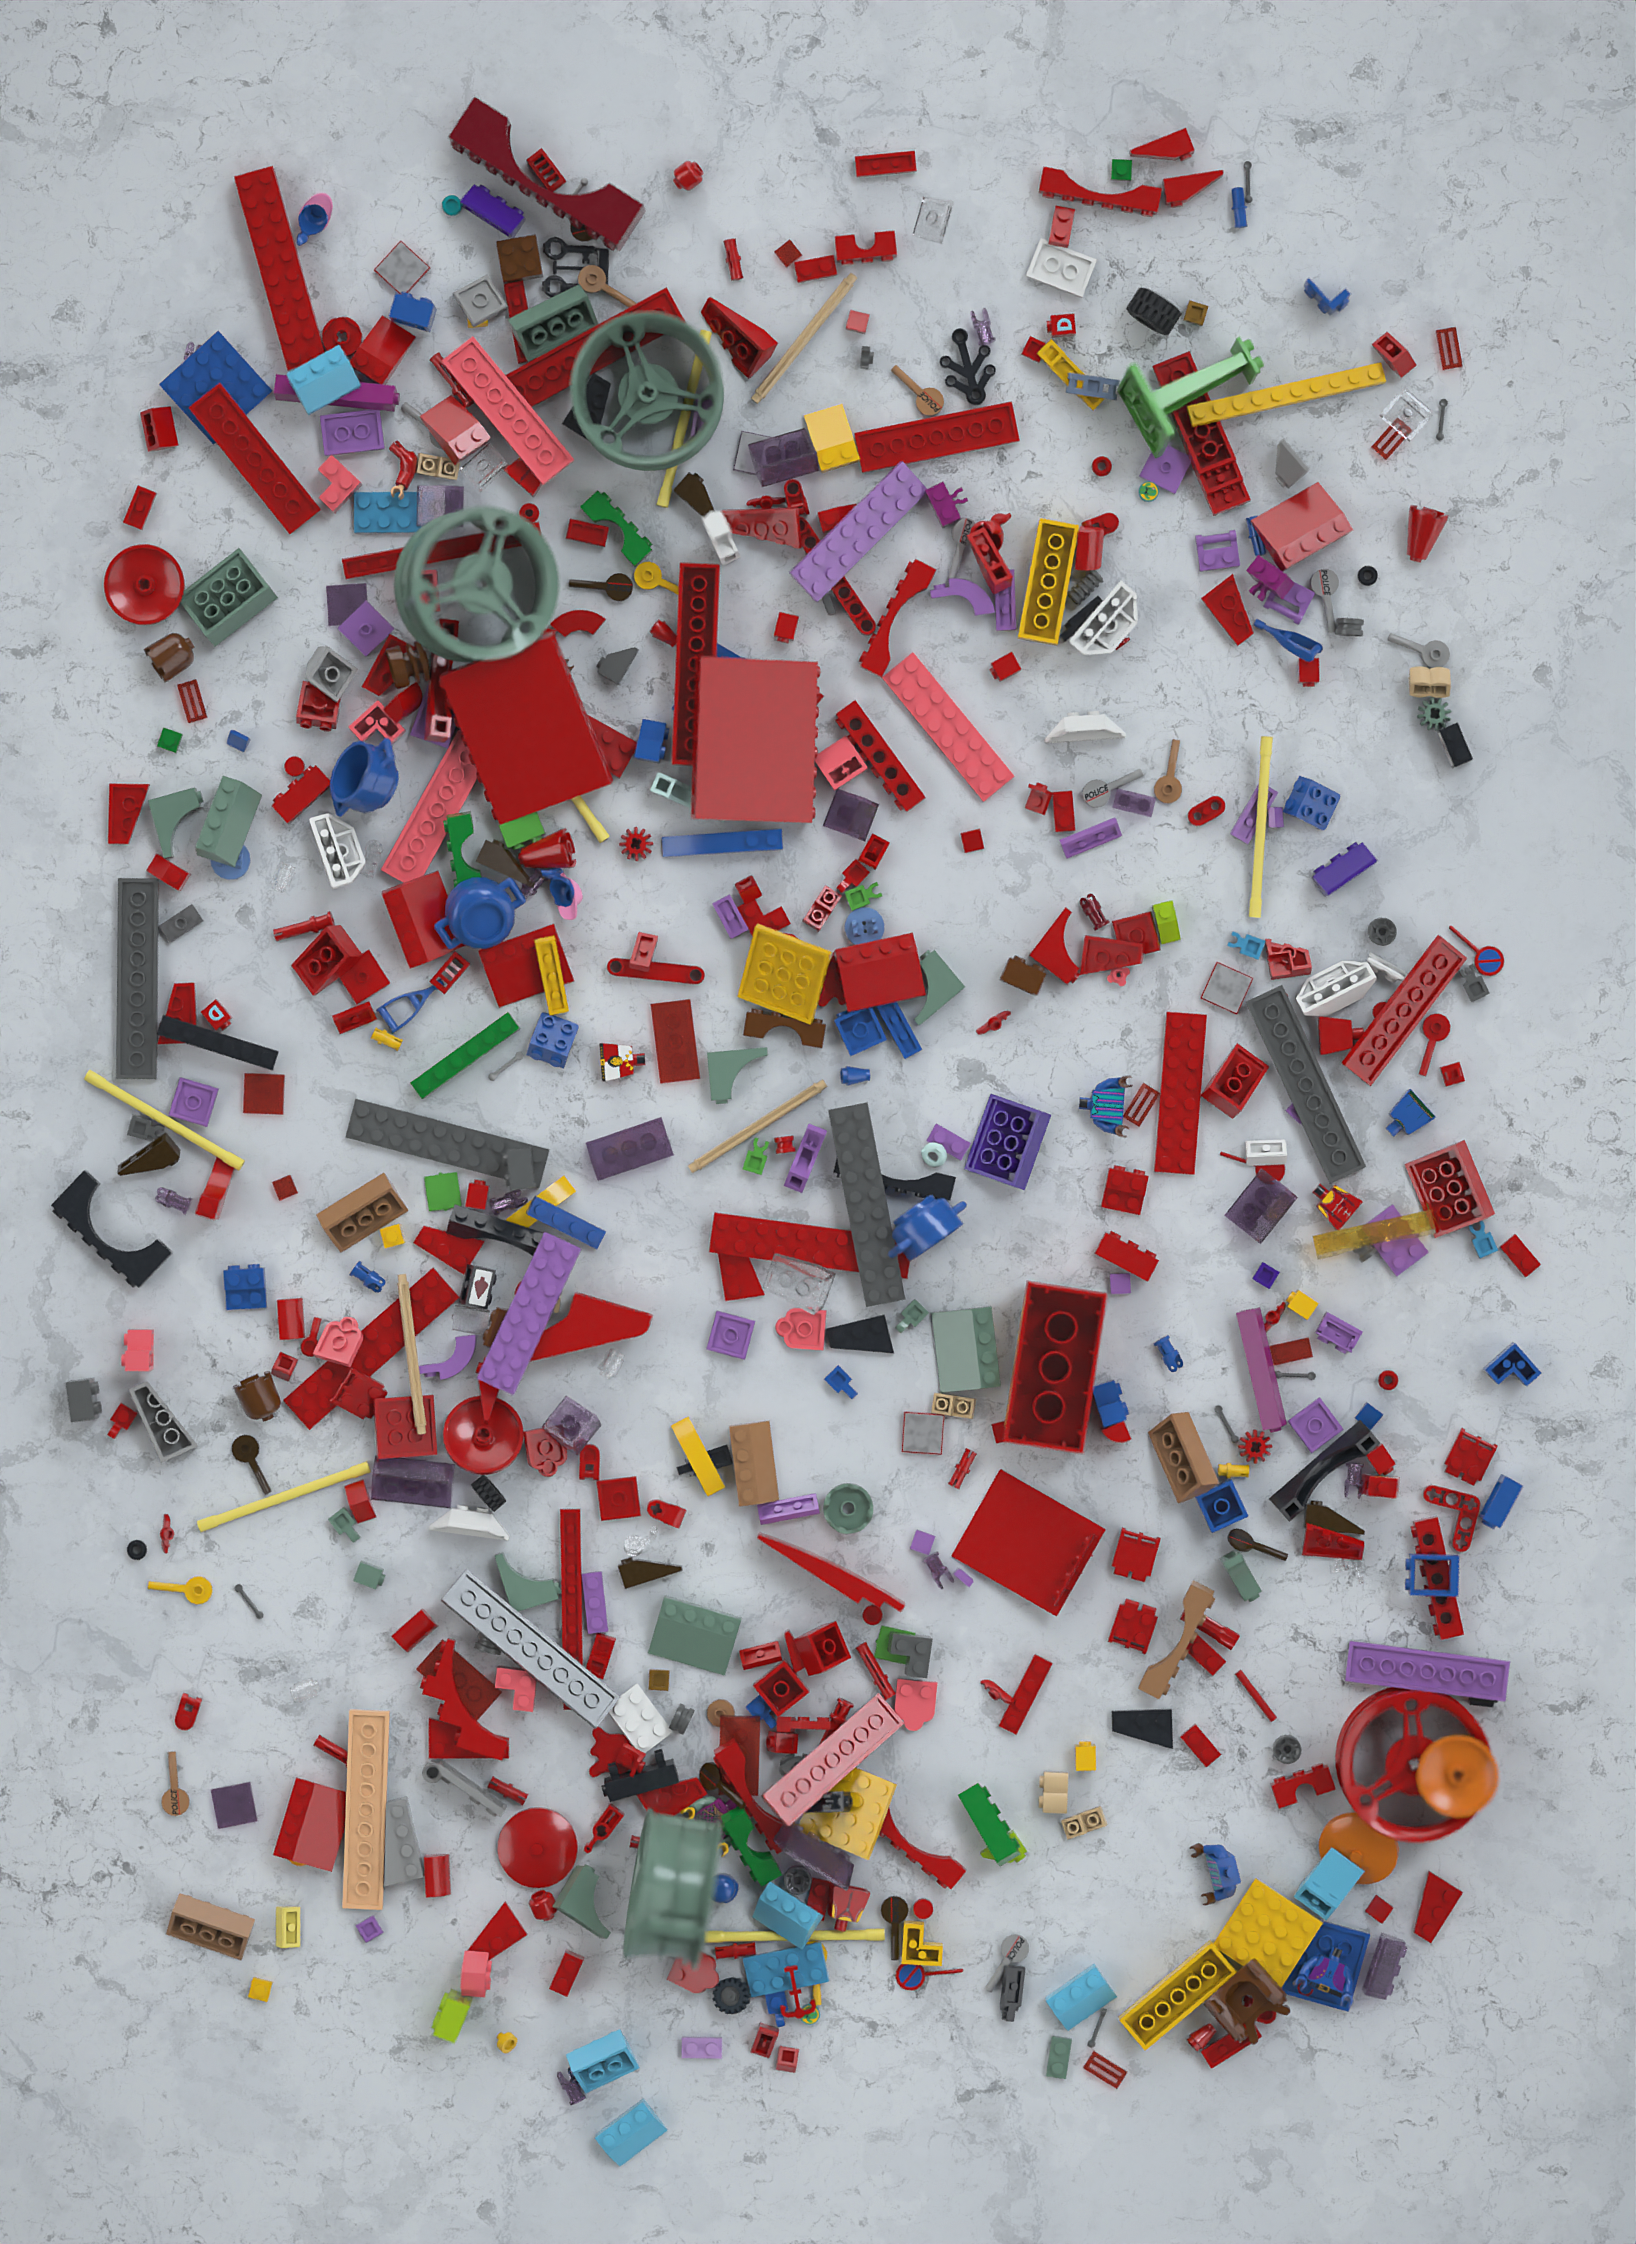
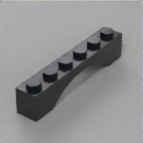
[157,1015,279,1071]
[833,1159,956,1201]
[446,1205,569,1256]
[1269,1420,1380,1522]

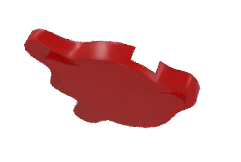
[818,952,845,1007]
[589,1726,632,1777]

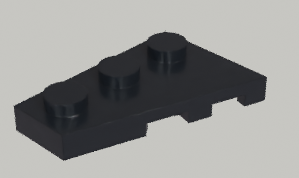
[562,373,611,441]
[826,1314,894,1353]
[1111,1709,1173,1749]

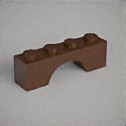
[743,1008,826,1048]

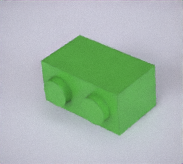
[499,812,546,851]

